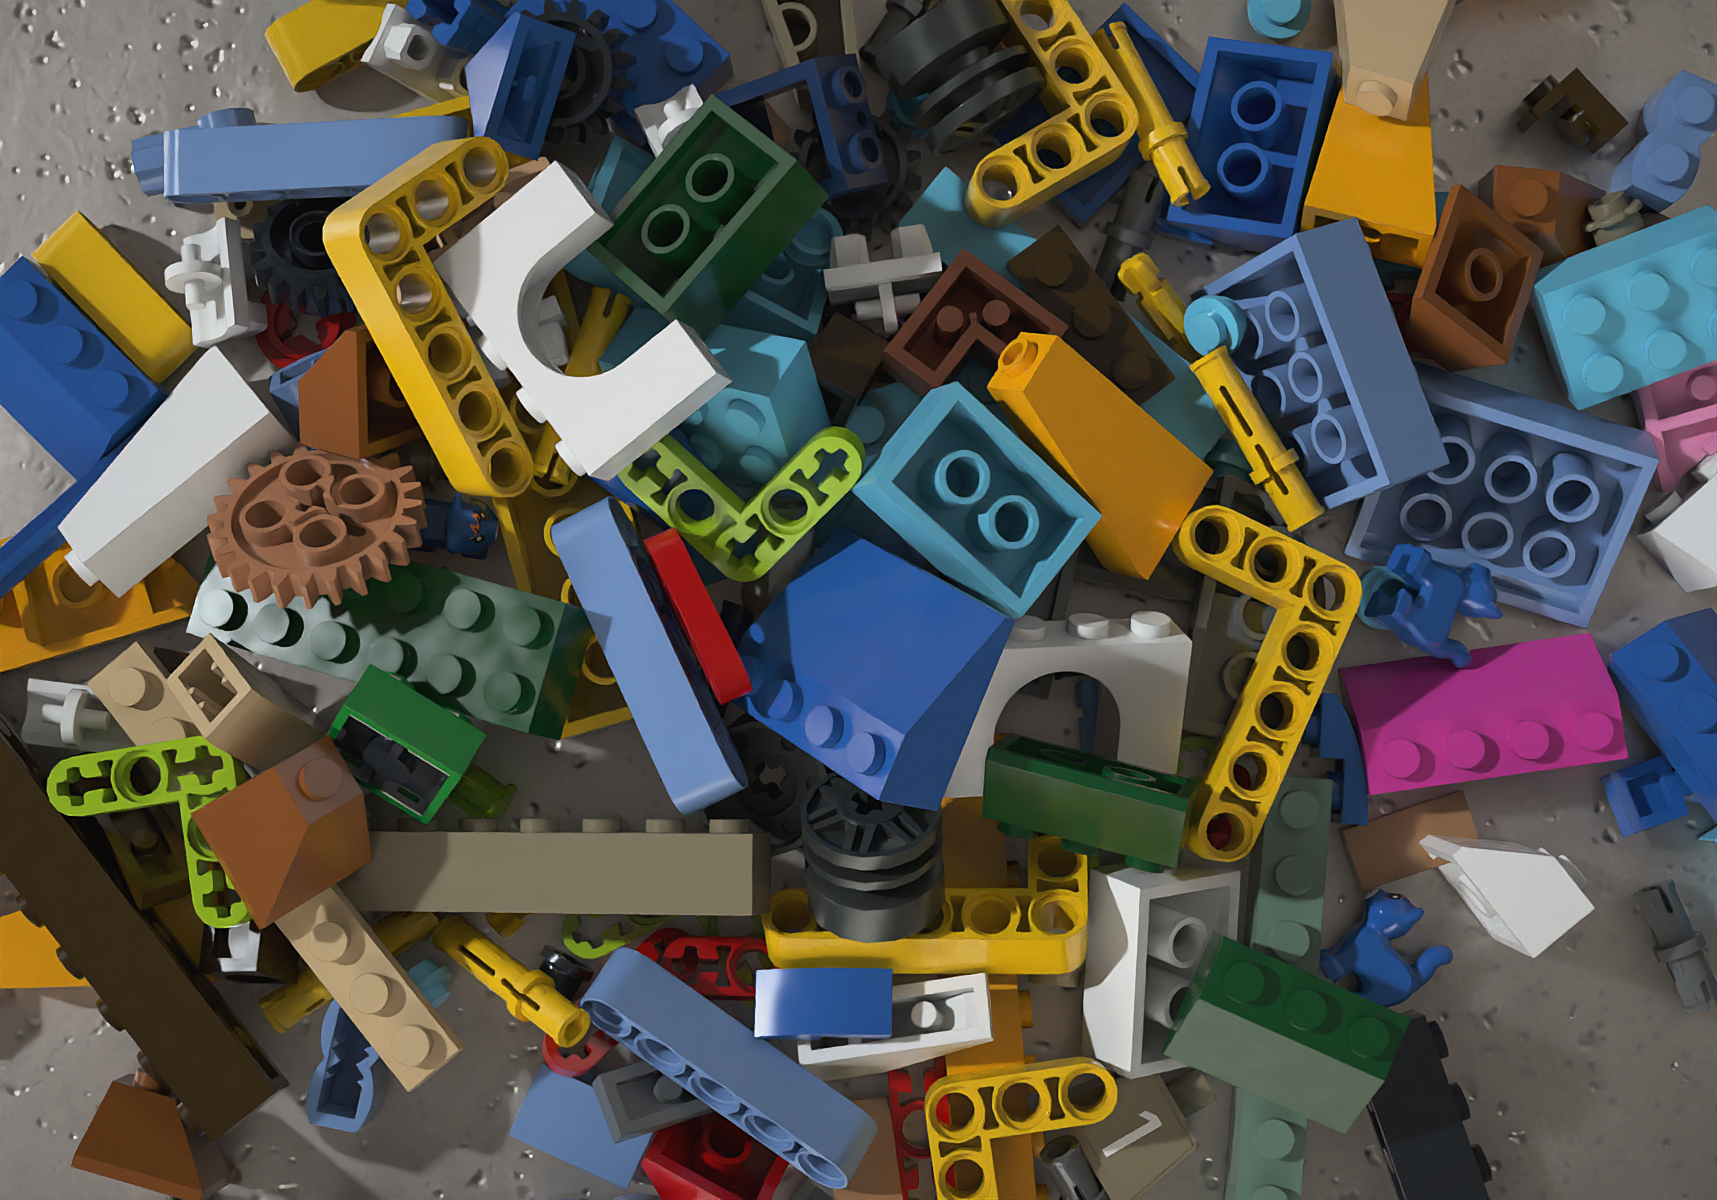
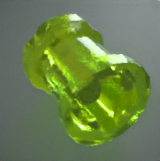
[445,755,520,821]

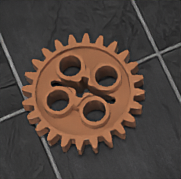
[207,441,428,609]

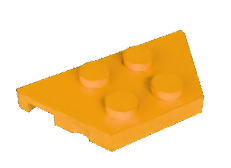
[0,536,200,675]

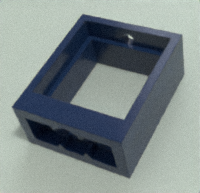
[702,53,889,202]

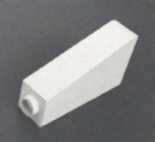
[58,345,296,598]

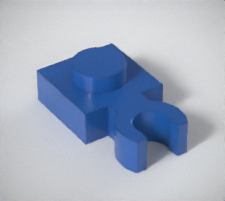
[1600,755,1700,838]

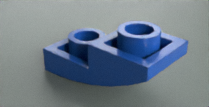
[1301,693,1368,826]
[754,968,892,1040]

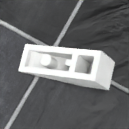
[797,973,994,1081]

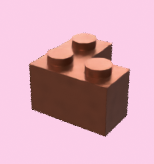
[881,248,1069,399]

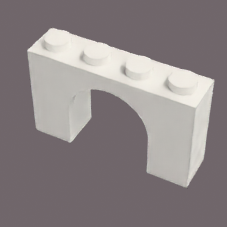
[432,160,733,481]
[943,611,1192,798]

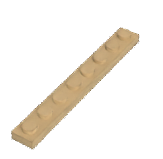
[87,641,465,1092]

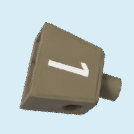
[1068,1068,1217,1200]

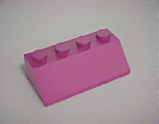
[1337,633,1628,795]

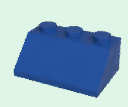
[1166,36,1342,253]
[0,256,171,480]
[1607,607,1717,823]

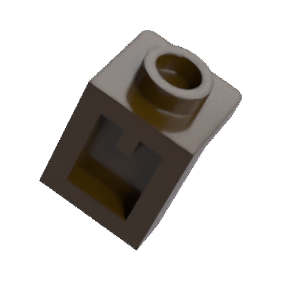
[1516,67,1629,154]

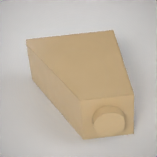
[1334,0,1457,121]
[165,633,329,772]

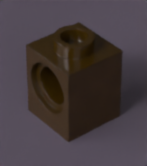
[809,312,890,428]
[198,906,300,984]

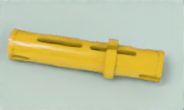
[1091,21,1211,207]
[532,287,632,485]
[1189,345,1326,533]
[258,911,442,1034]
[432,913,591,1048]

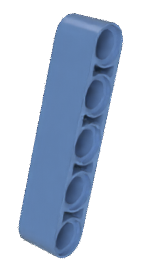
[163,115,470,204]
[551,496,748,817]
[580,948,878,1189]

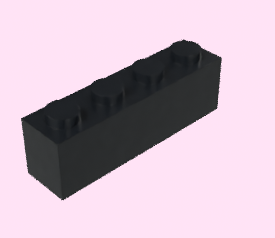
[1365,1009,1492,1200]

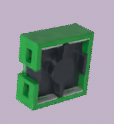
[326,663,487,825]

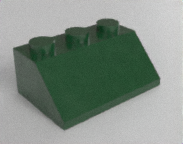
[586,94,829,342]
[982,732,1202,873]
[1161,931,1411,1134]

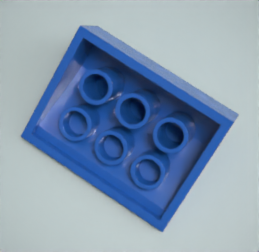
[730,525,1015,811]

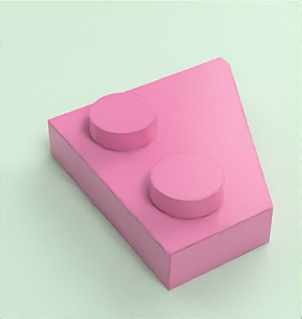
[1631,360,1717,492]

